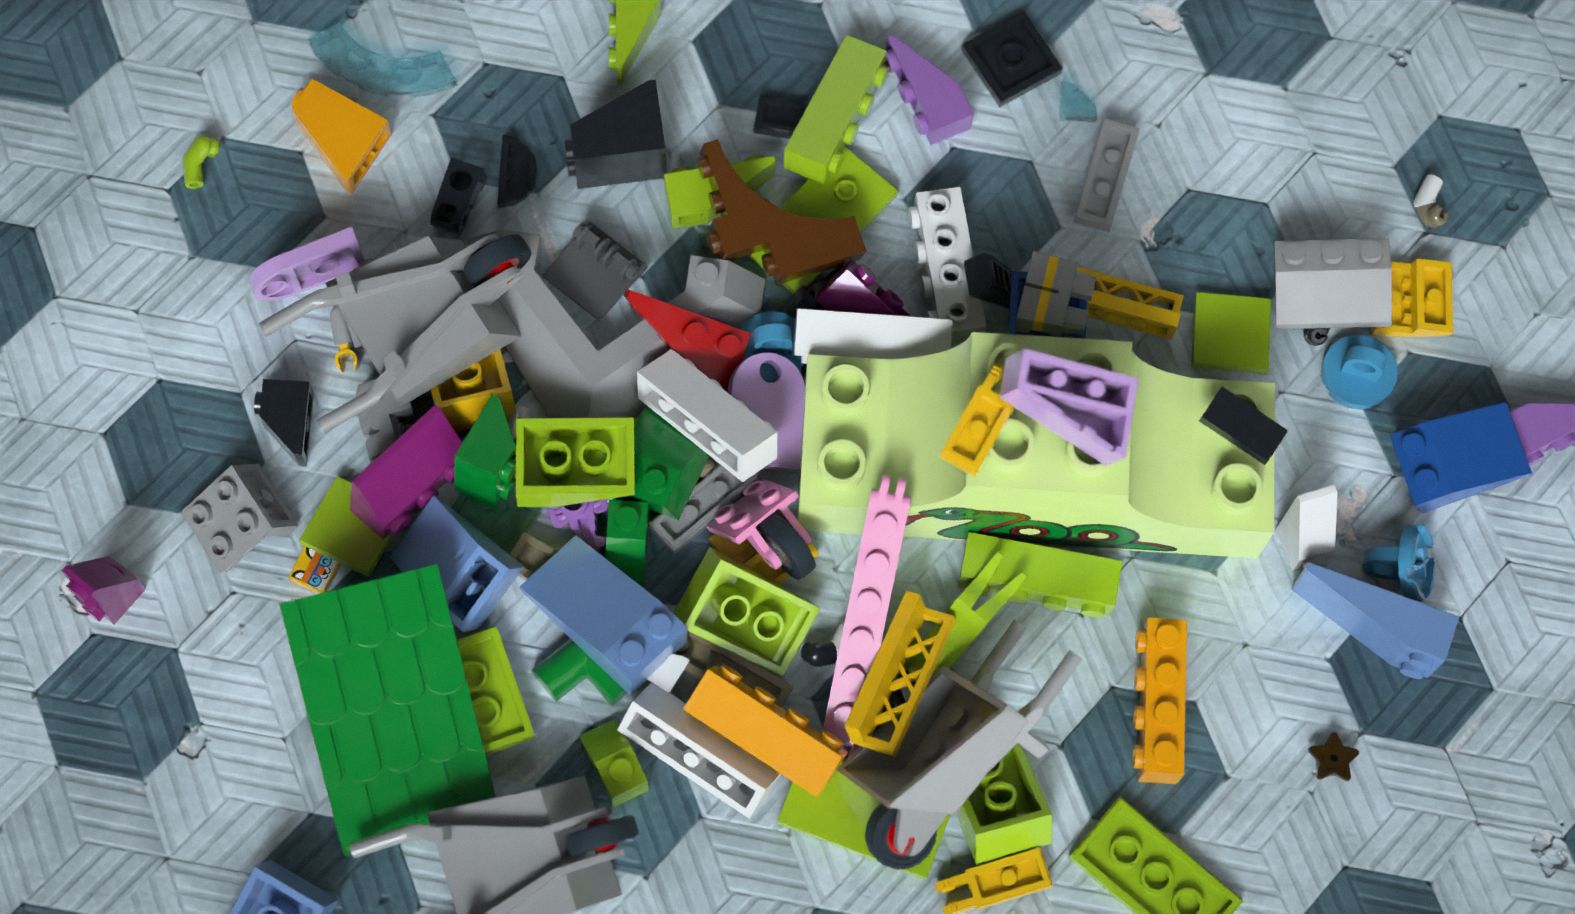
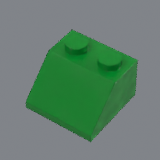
[455,394,516,510]

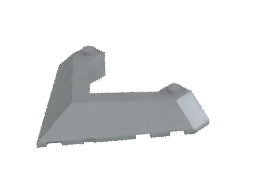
[466,229,765,421]

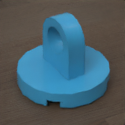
[740,311,807,383]
[1320,334,1398,410]
[1363,524,1435,602]

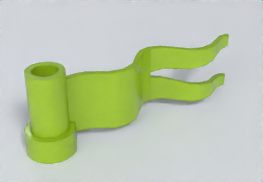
[903,551,1028,678]

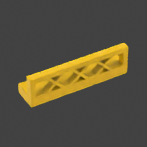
[1076,267,1184,340]
[844,590,956,757]

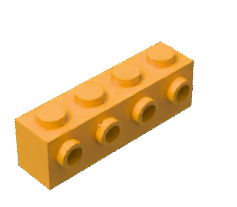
[1132,617,1187,784]
[683,664,848,797]

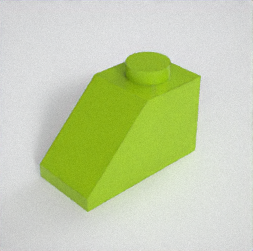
[579,719,649,807]

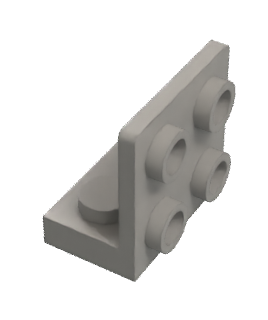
[182,464,298,573]

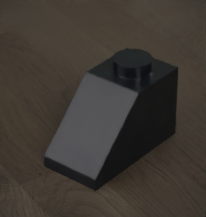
[254,379,314,467]

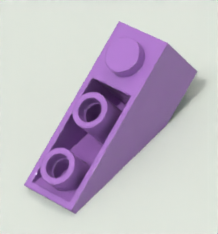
[885,35,974,145]
[1510,403,1575,467]

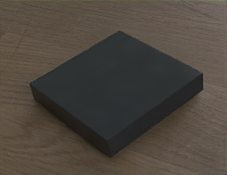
[961,11,1063,108]

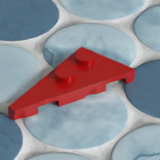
[623,289,751,393]

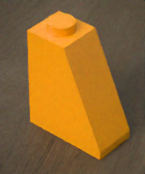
[291,78,392,194]

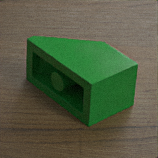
[606,500,649,588]

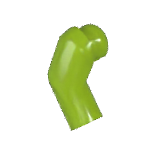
[182,134,220,189]

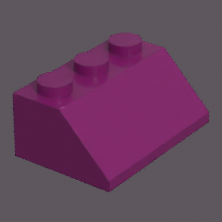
[350,404,462,540]

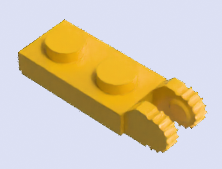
[940,362,1014,477]
[934,847,1053,914]

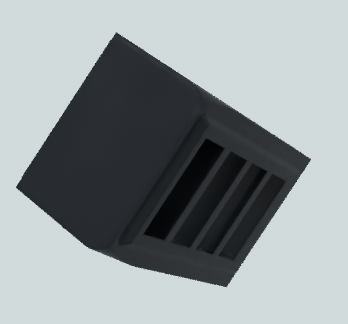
[964,253,1012,308]

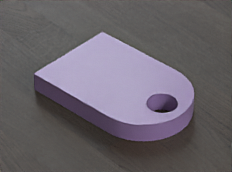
[249,226,364,301]
[728,353,805,473]

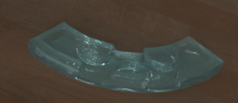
[307,23,457,97]

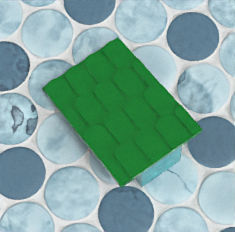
[279,564,496,856]

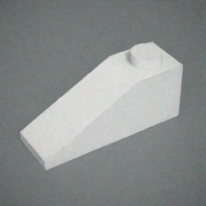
[1276,485,1337,571]

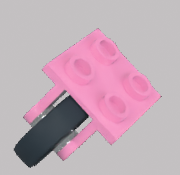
[705,479,816,580]

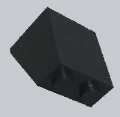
[564,79,666,189]

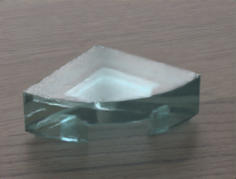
[1059,81,1097,122]

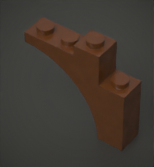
[697,139,866,285]

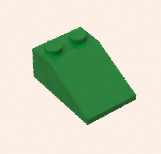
[621,406,709,520]

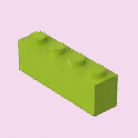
[784,34,890,185]
[958,532,1122,618]

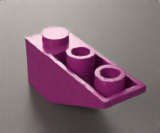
[816,258,919,317]
[61,556,146,625]

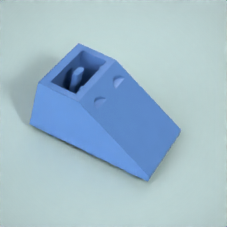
[390,495,524,632]

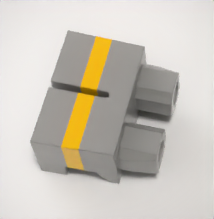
[1015,251,1096,337]

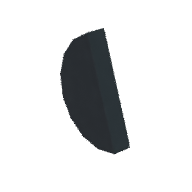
[497,134,538,208]

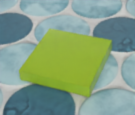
[1191,292,1271,374]
[299,476,394,577]

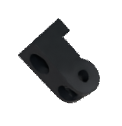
[430,157,487,235]

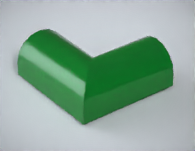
[531,638,628,706]

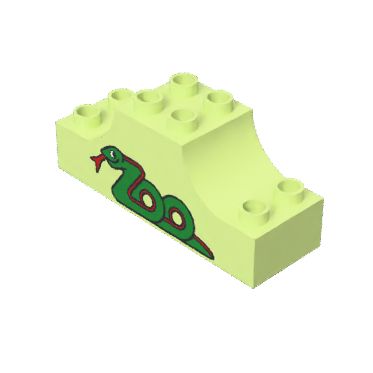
[797,332,1275,558]

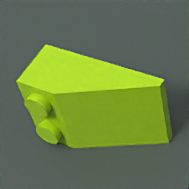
[516,418,635,507]
[673,547,821,676]
[957,743,1052,864]

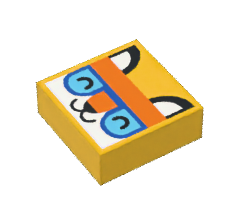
[288,546,342,594]

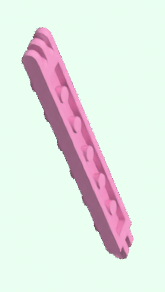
[823,475,911,757]

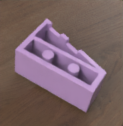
[999,349,1139,466]

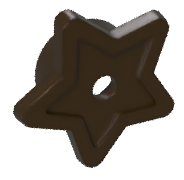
[1308,732,1359,782]

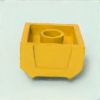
[431,349,516,435]

